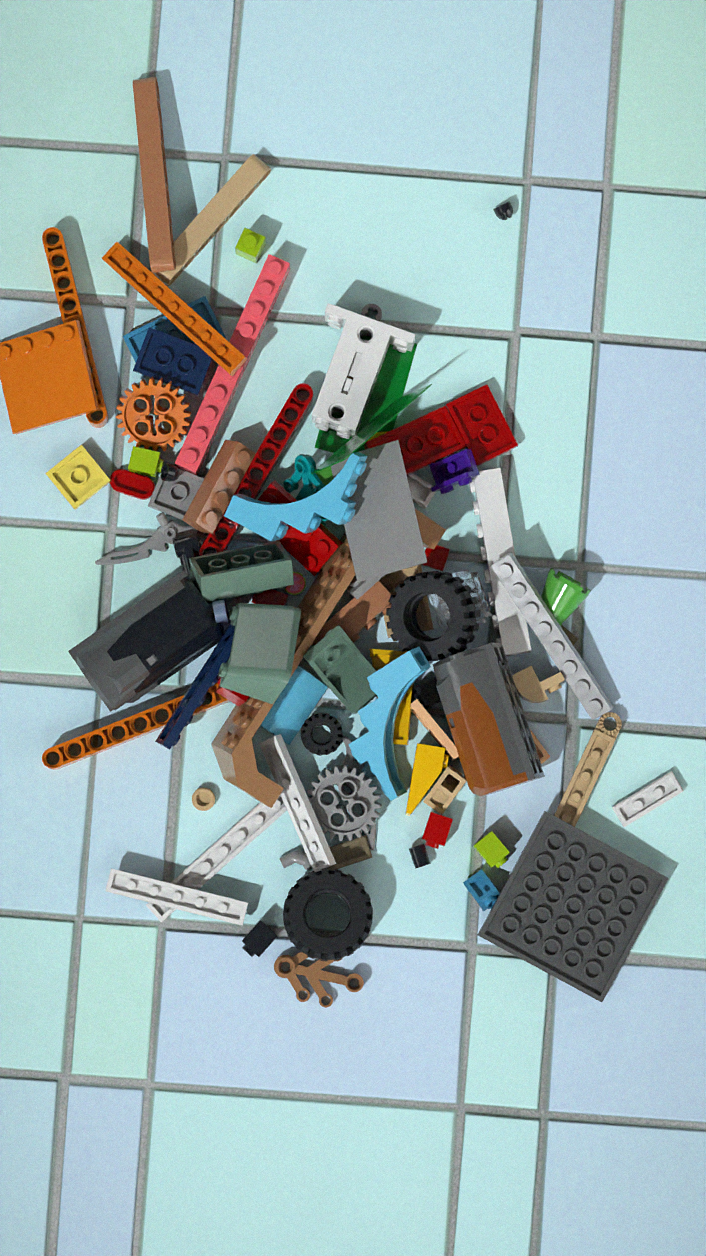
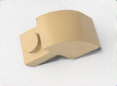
[512,666,565,703]
[423,765,467,815]

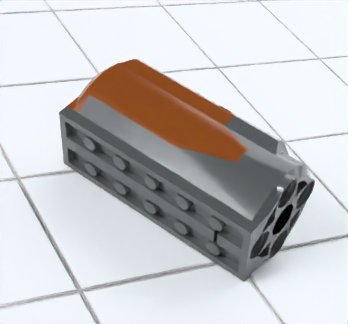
[432,643,545,797]

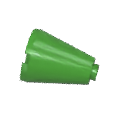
[541,568,591,626]

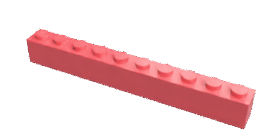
[175,254,290,476]

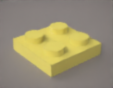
[45,444,111,510]

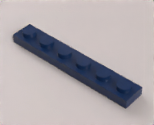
[155,623,235,750]

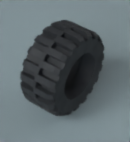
[386,571,480,661]
[283,869,373,961]

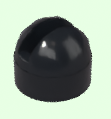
[493,201,513,220]
[161,462,180,482]

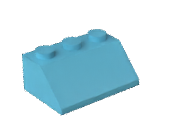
[260,666,328,745]

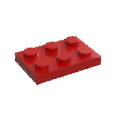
[446,384,518,467]

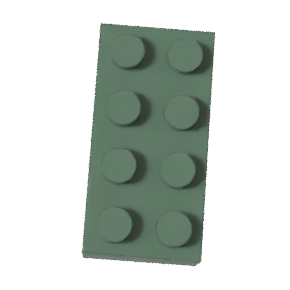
[189,541,294,603]

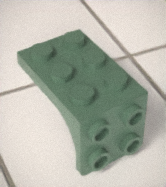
[303,625,377,714]

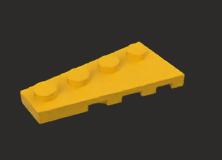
[369,649,414,745]

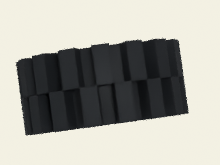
[301,713,343,756]

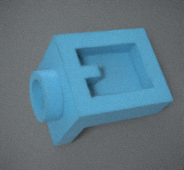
[463,869,500,911]

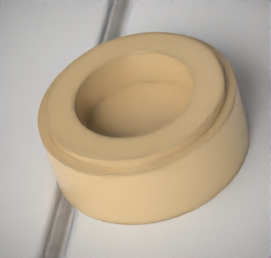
[192,787,215,811]

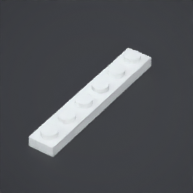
[259,734,336,872]
[105,868,248,926]

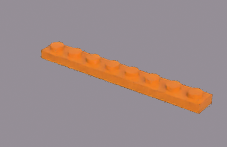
[102,242,248,376]

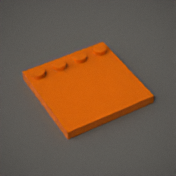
[0,320,100,435]

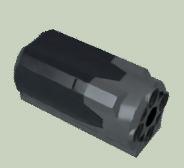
[68,570,224,712]

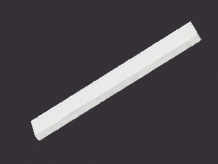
[146,794,287,923]

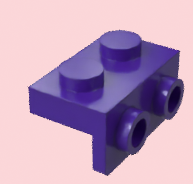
[429,449,480,494]

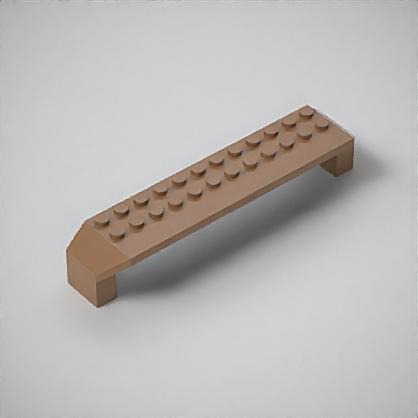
[211,509,446,808]

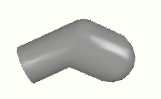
[279,849,312,870]

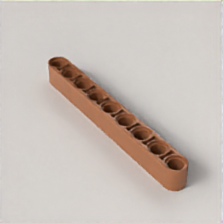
[133,77,176,273]

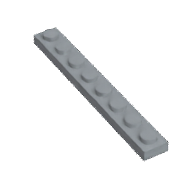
[491,552,613,720]

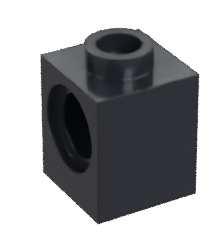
[242,920,278,957]

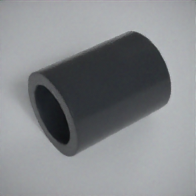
[409,844,431,869]

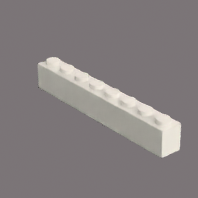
[469,468,531,656]

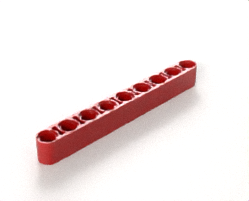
[199,383,313,556]

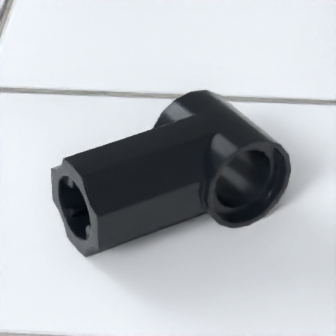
[172,532,200,581]

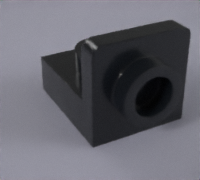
[413,676,441,709]

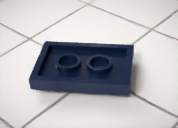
[133,327,212,396]

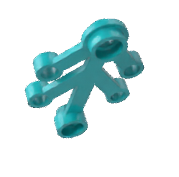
[283,454,328,528]

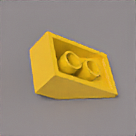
[405,743,449,816]

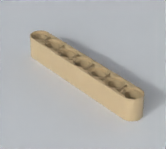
[150,154,271,287]

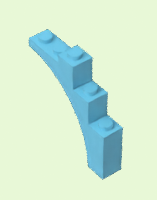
[224,452,367,541]
[348,647,431,801]

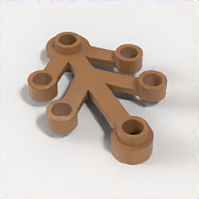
[274,952,364,1008]

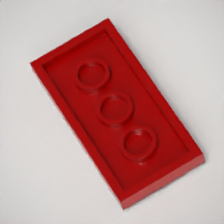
[364,406,466,475]
[258,480,343,576]

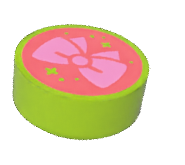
[284,572,306,596]

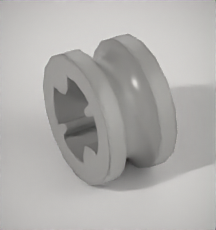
[361,304,382,321]

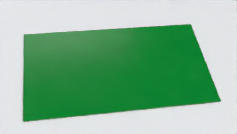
[314,336,417,453]
[311,384,432,474]

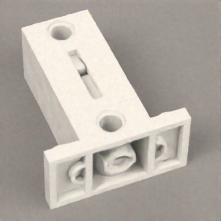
[312,303,416,439]

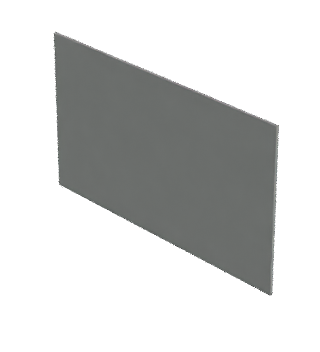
[331,440,427,582]

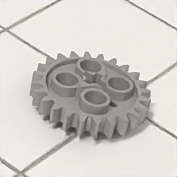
[307,765,382,841]

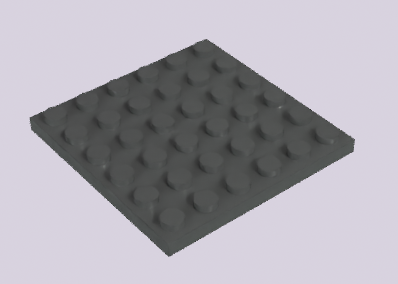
[477,811,669,1002]

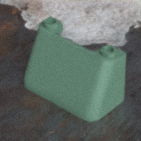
[218,603,301,704]

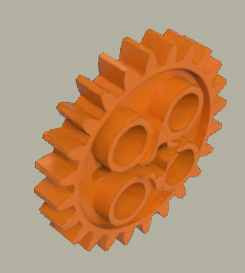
[116,377,192,451]

